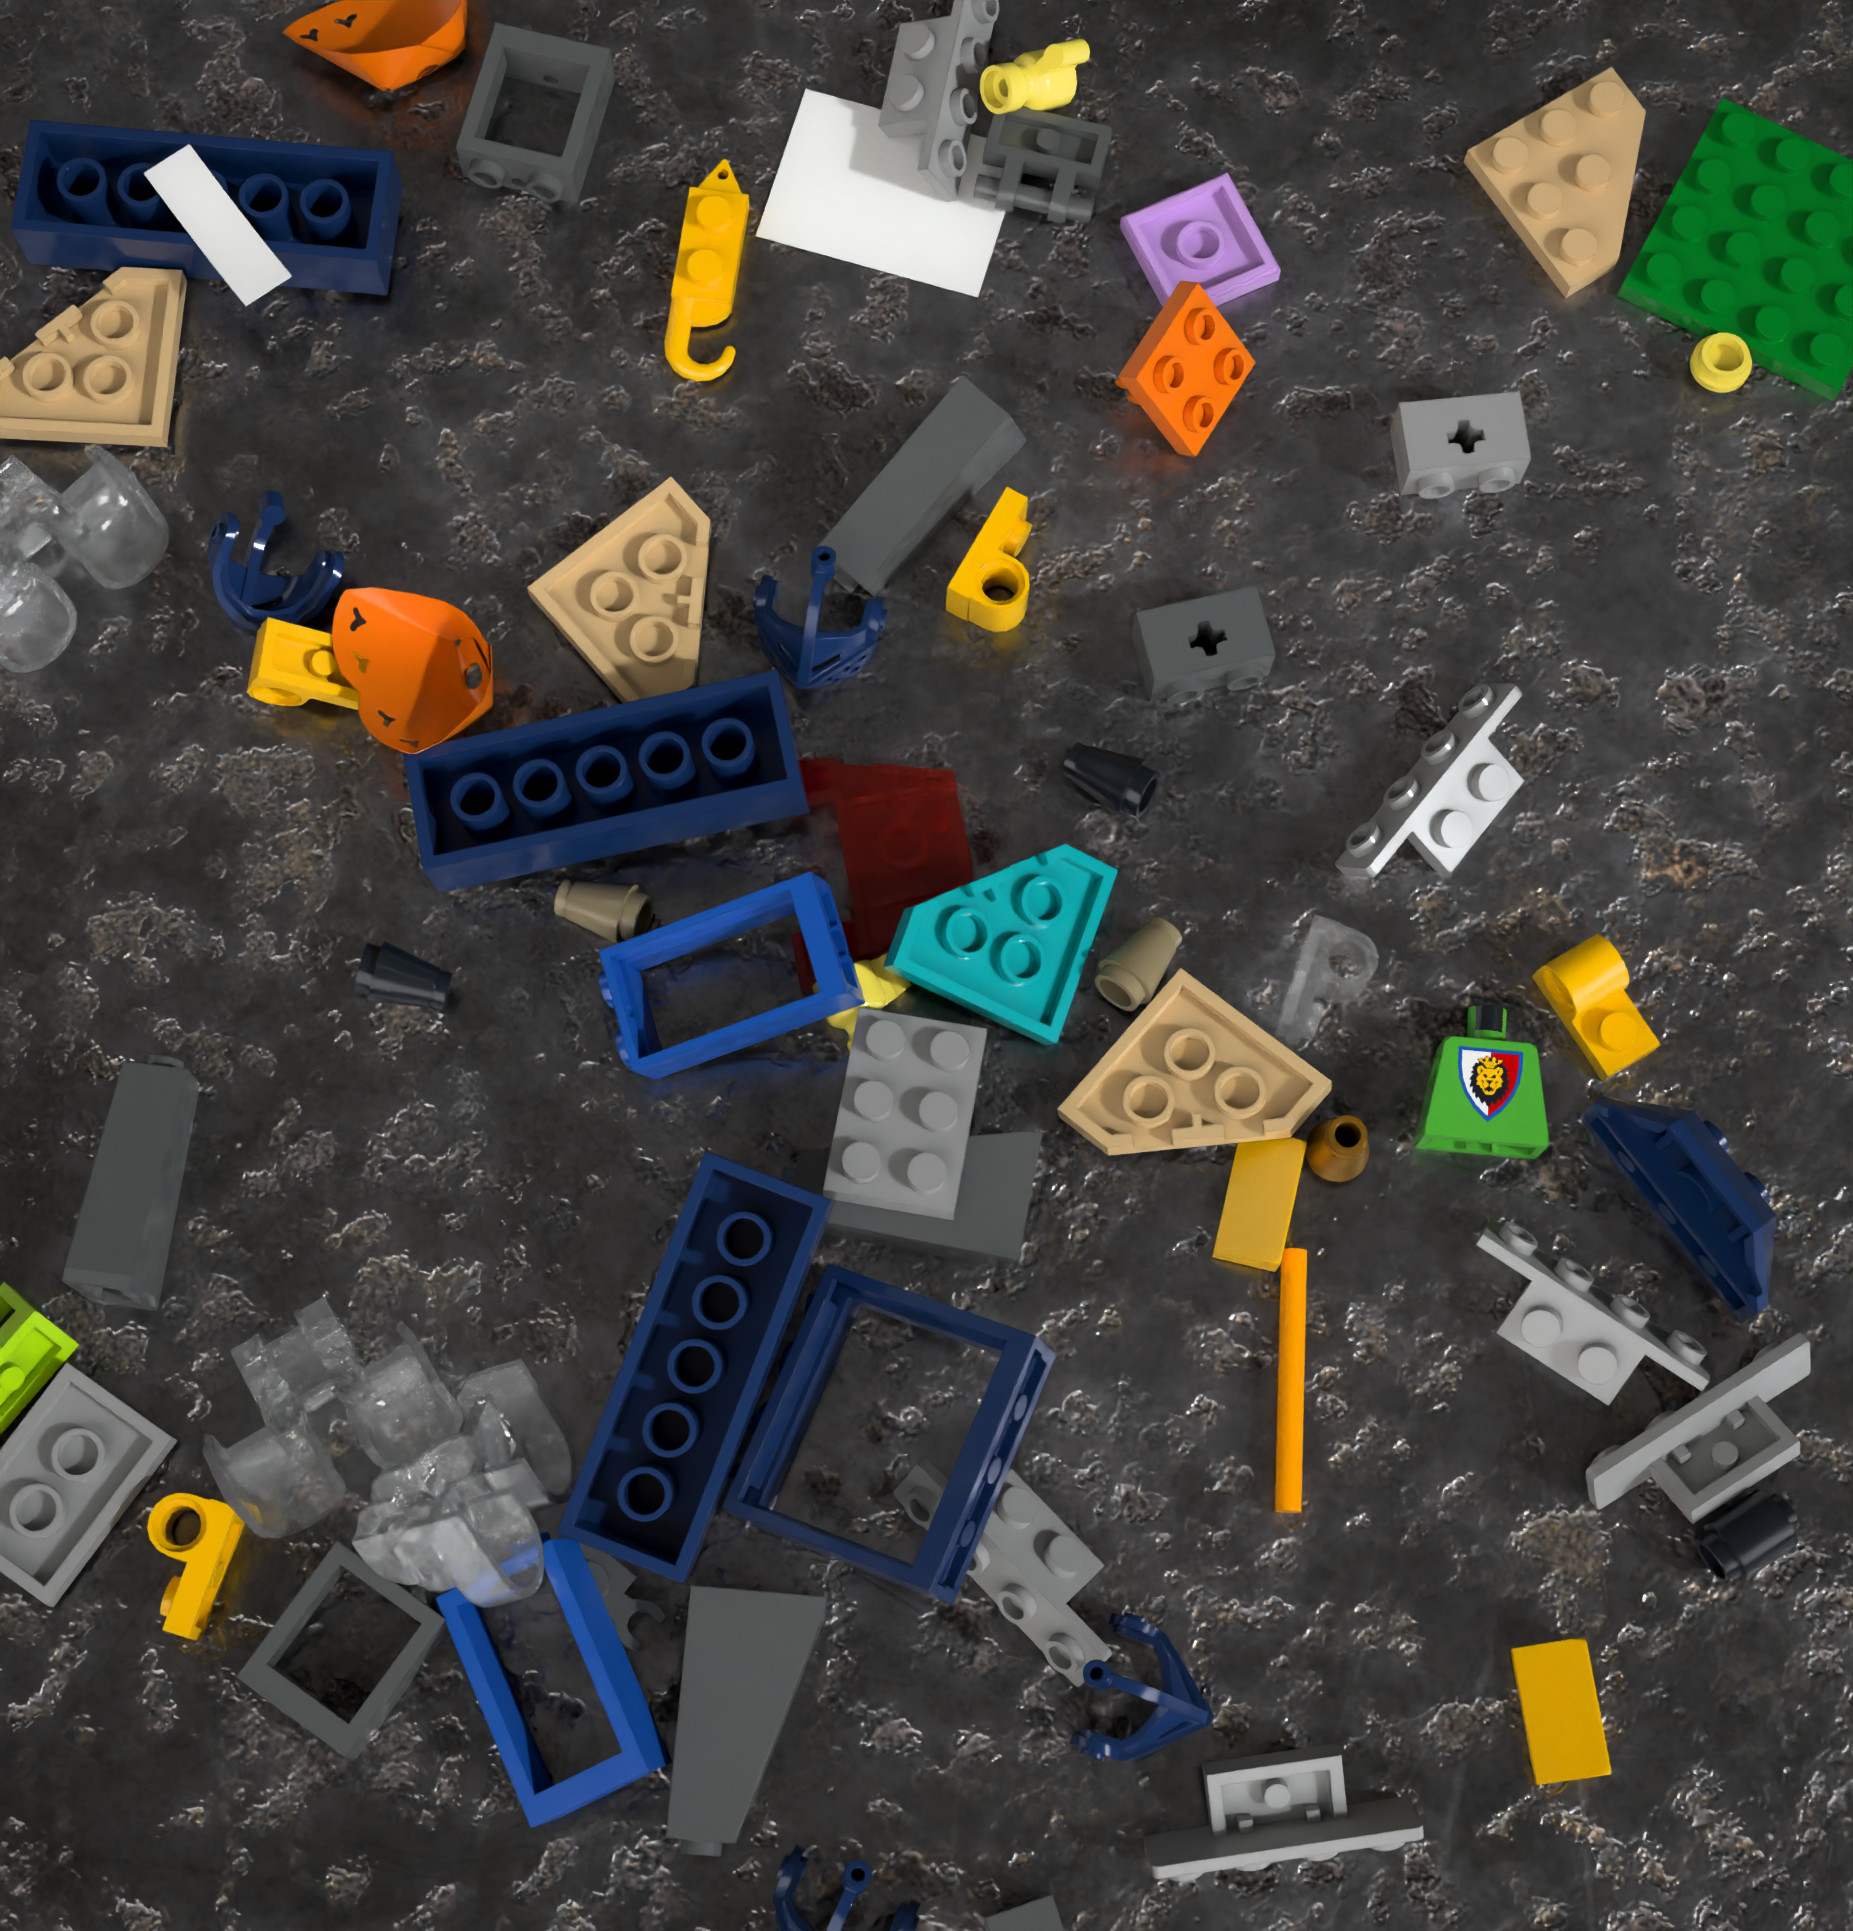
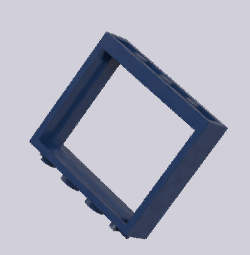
[721,1263,1056,1606]

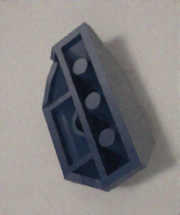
[1579,1096,1776,1324]

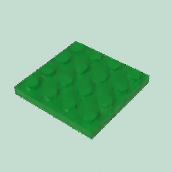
[1617,98,1853,401]

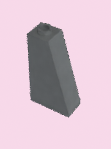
[817,375,1027,596]
[62,1055,201,1311]
[780,1131,1043,1271]
[666,1585,827,1857]

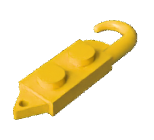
[664,159,750,382]

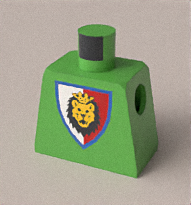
[1414,1005,1549,1160]

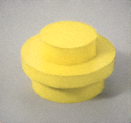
[1690,333,1752,393]

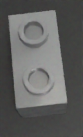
[1390,391,1532,499]

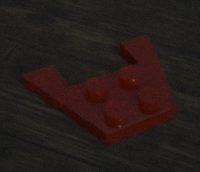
[791,757,976,993]

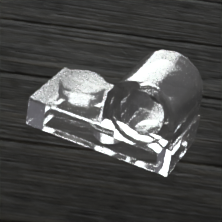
[1272,914,1379,1052]

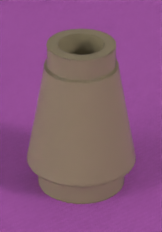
[554,879,654,944]
[1095,917,1182,1011]

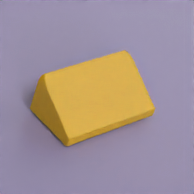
[1212,1137,1307,1272]
[1510,1637,1611,1785]

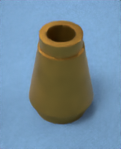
[1305,1115,1369,1182]

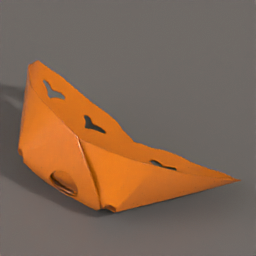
[282,0,467,91]
[332,587,493,754]

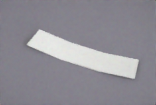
[144,144,292,306]

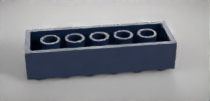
[11,119,403,295]
[403,670,810,893]
[556,1151,836,1583]

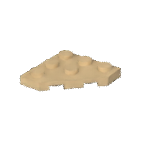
[1464,67,1646,298]
[0,267,187,447]
[527,477,711,703]
[1057,968,1332,1156]

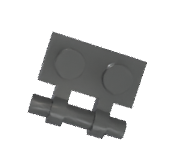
[973,104,1113,224]

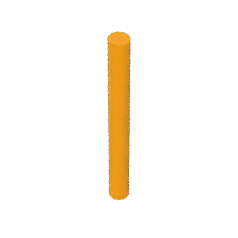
[1275,1248,1307,1513]

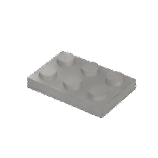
[823,1007,987,1220]
[0,1362,177,1607]

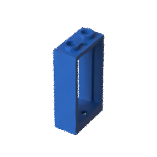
[598,871,865,1080]
[435,1531,673,1828]

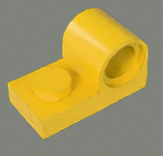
[946,487,1032,632]
[247,617,370,710]
[1532,934,1661,1082]
[147,1493,249,1642]

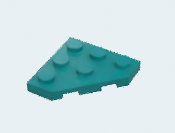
[883,844,1118,1046]

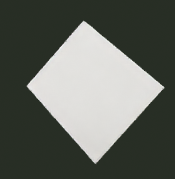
[756,89,1006,298]

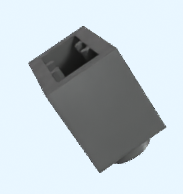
[1131,585,1276,704]

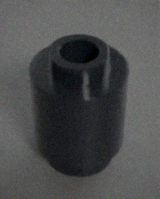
[1695,1489,1799,1585]

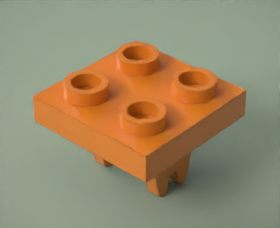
[1115,281,1256,457]

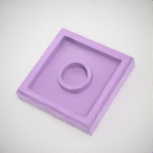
[1120,172,1281,308]

